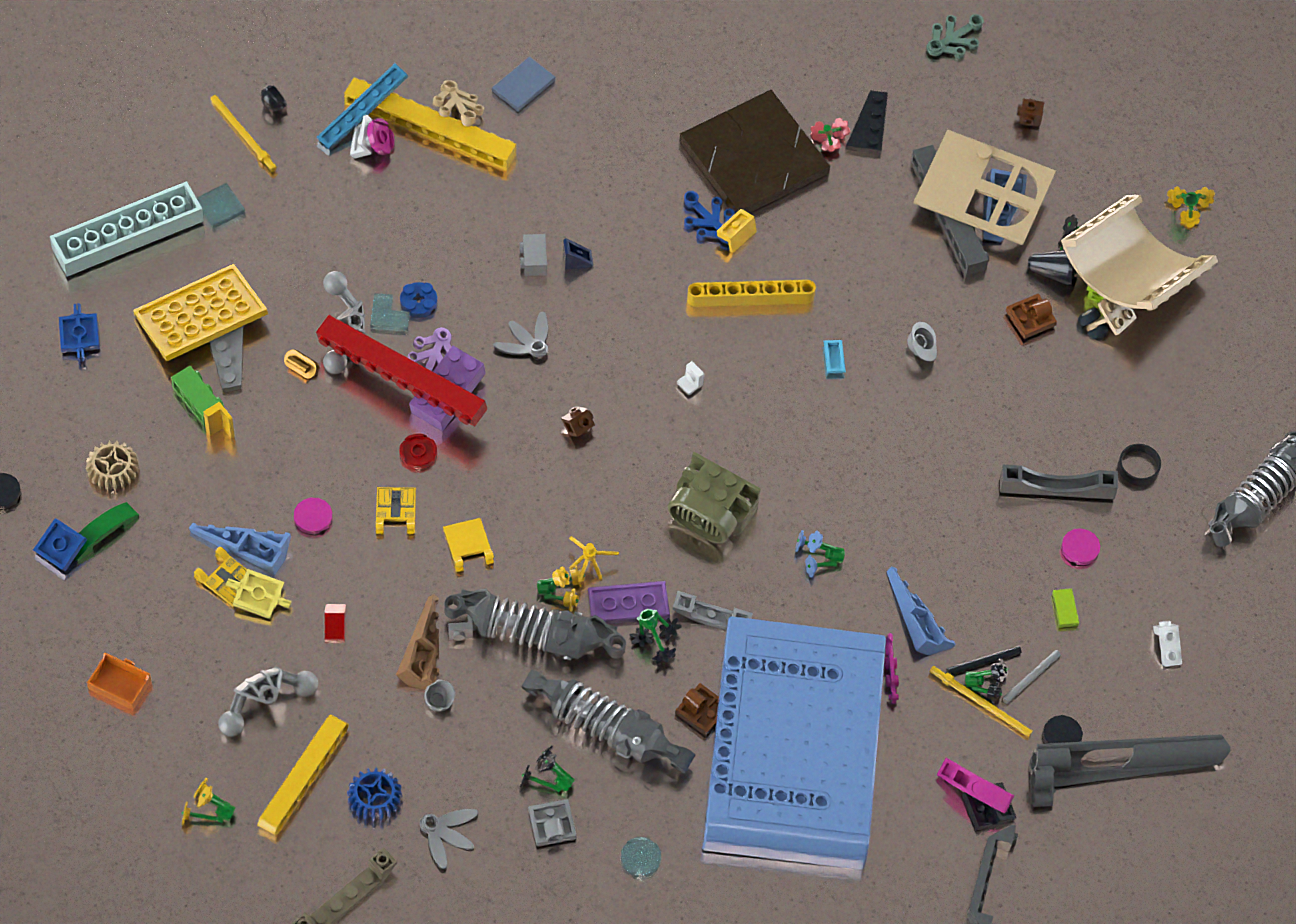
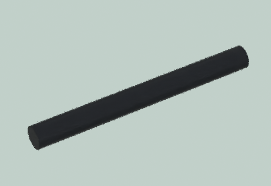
[946,646,1022,675]

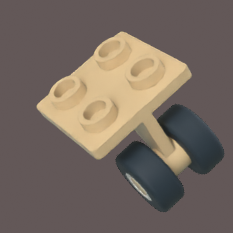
[1078,298,1136,339]

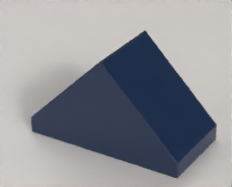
[563,238,594,270]

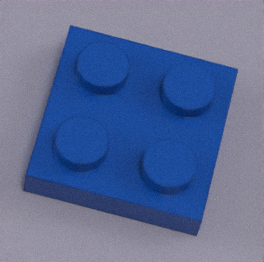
[33,518,87,571]

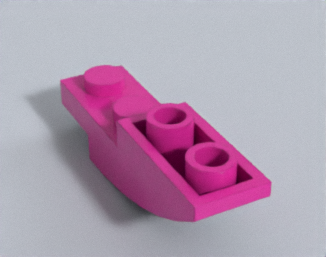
[937,758,1014,813]

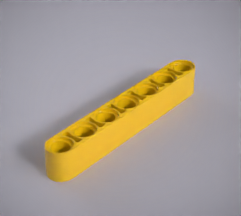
[687,280,816,307]
[257,714,349,836]

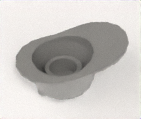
[907,322,937,362]

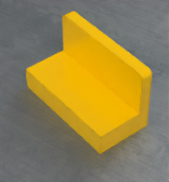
[717,209,757,253]
[203,402,235,438]

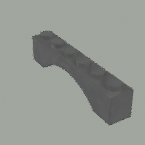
[1000,465,1118,499]

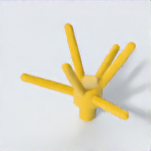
[569,536,619,583]

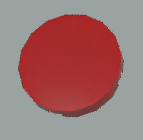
[399,434,437,469]

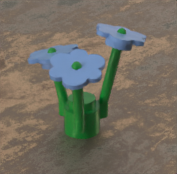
[795,530,845,578]

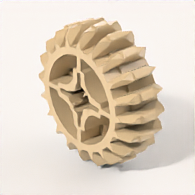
[86,441,139,491]

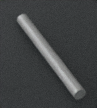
[1002,650,1061,704]

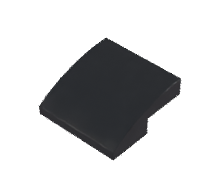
[962,782,1017,830]

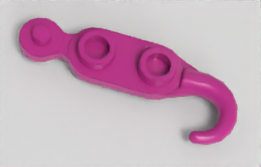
[884,633,899,704]

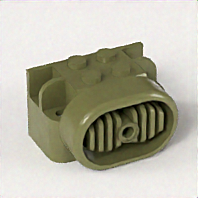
[668,452,761,544]

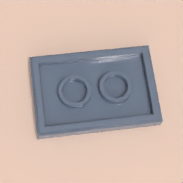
[492,57,555,112]

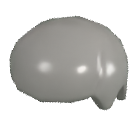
[424,680,456,712]

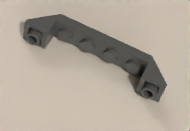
[967,825,1018,924]

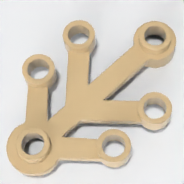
[433,80,484,126]

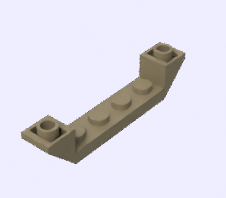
[292,847,397,924]

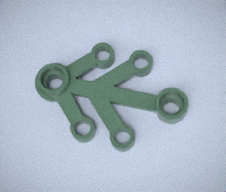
[926,14,984,59]

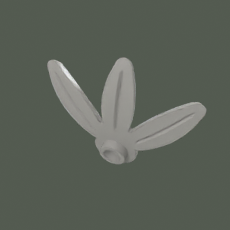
[493,312,548,357]
[420,809,478,869]

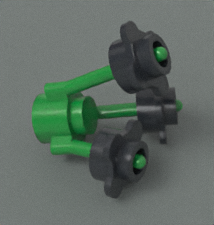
[965,659,1009,705]

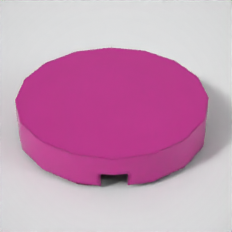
[367,118,395,155]
[294,498,333,534]
[1061,528,1100,565]

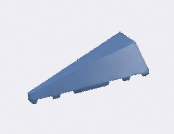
[189,523,291,575]
[887,566,956,656]

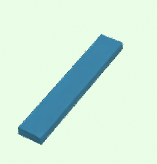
[317,63,408,151]

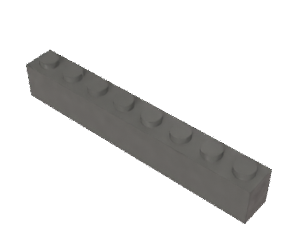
[911,145,990,276]

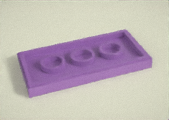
[587,581,670,624]

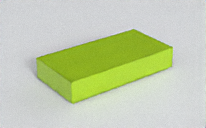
[1052,589,1079,628]

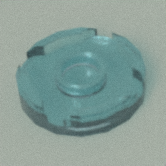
[621,837,661,877]

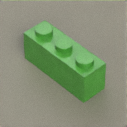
[171,366,224,426]

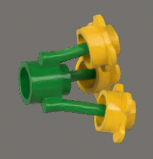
[537,566,585,612]

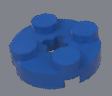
[400,282,437,318]

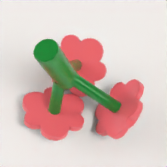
[810,118,850,152]

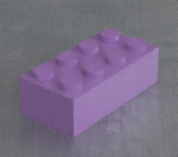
[409,346,486,432]

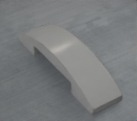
[672,591,753,630]

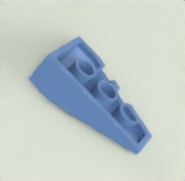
[983,169,1027,243]

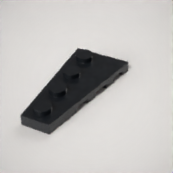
[845,90,888,155]

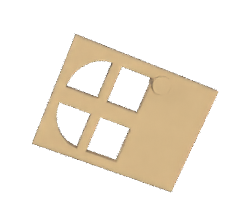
[913,129,1056,245]

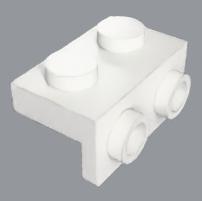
[350,115,373,159]

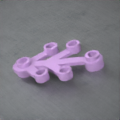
[407,328,452,371]

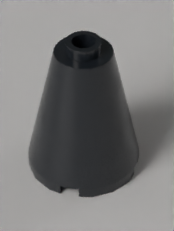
[1028,250,1078,287]

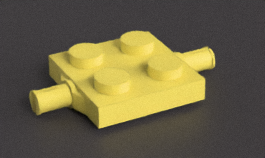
[226,569,292,619]

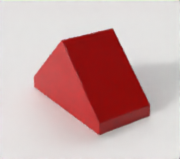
[325,604,346,641]

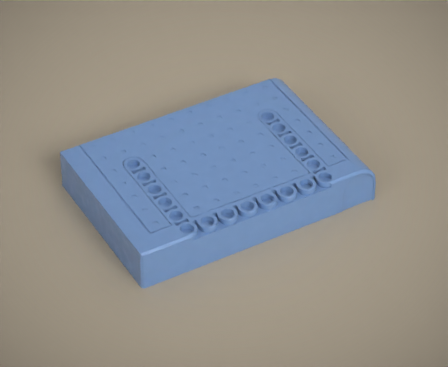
[702,616,886,870]

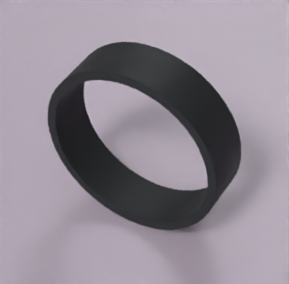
[1118,444,1161,486]

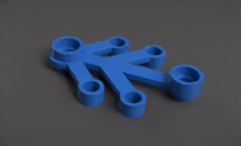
[684,191,735,244]

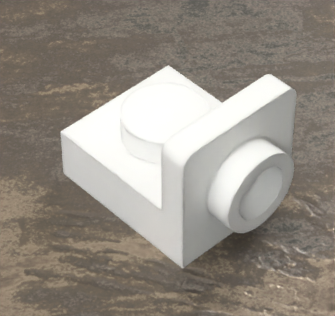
[677,361,704,395]

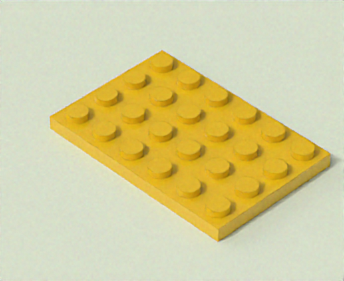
[133,264,268,361]

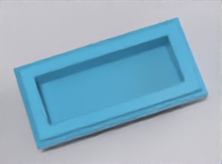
[823,340,846,374]

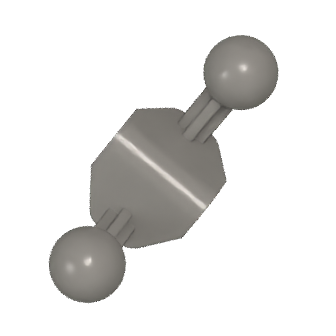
[323,271,365,374]
[218,666,318,737]

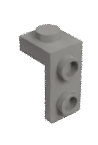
[448,614,476,641]

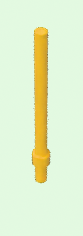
[211,95,277,172]
[929,665,1033,737]

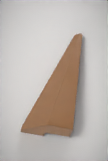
[396,594,439,690]

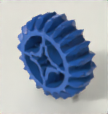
[347,767,402,822]

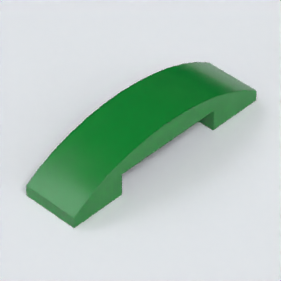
[75,502,139,562]

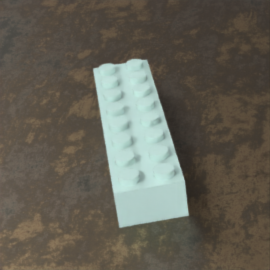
[50,181,204,276]

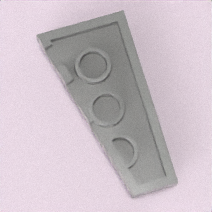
[209,326,243,393]

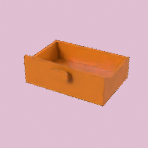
[87,653,152,710]

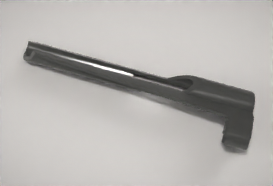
[1029,734,1231,807]

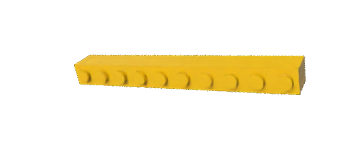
[344,78,516,171]

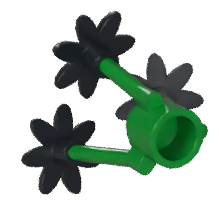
[630,609,682,664]

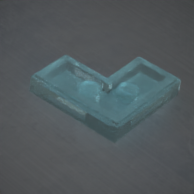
[370,293,410,331]

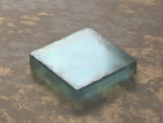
[197,183,245,229]

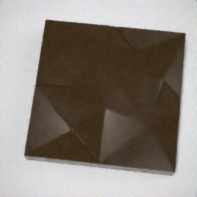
[679,89,830,214]

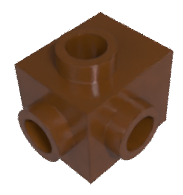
[1016,98,1044,127]
[561,406,595,437]

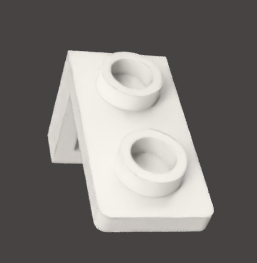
[1153,621,1182,667]

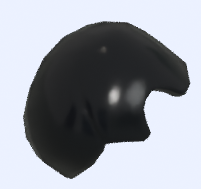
[261,85,287,112]

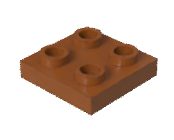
[1006,293,1057,339]
[675,683,719,736]

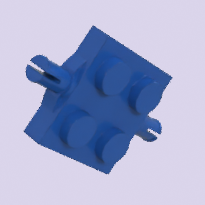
[59,303,100,362]

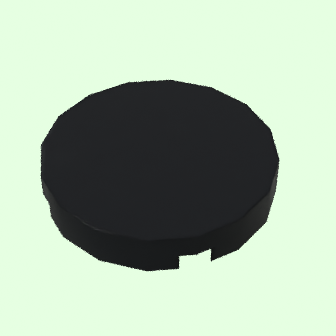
[0,473,21,510]
[1043,715,1083,744]

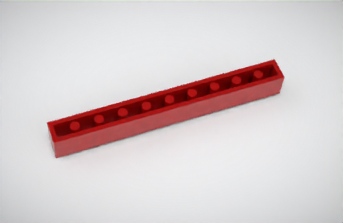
[316,315,487,427]

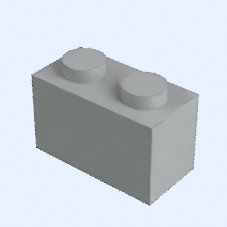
[519,234,547,276]

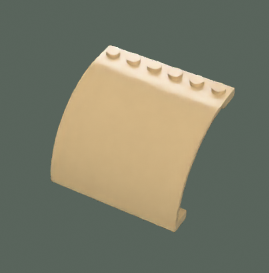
[1061,195,1218,311]

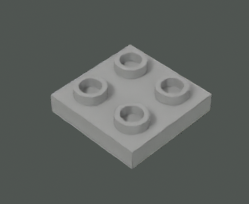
[528,799,577,846]

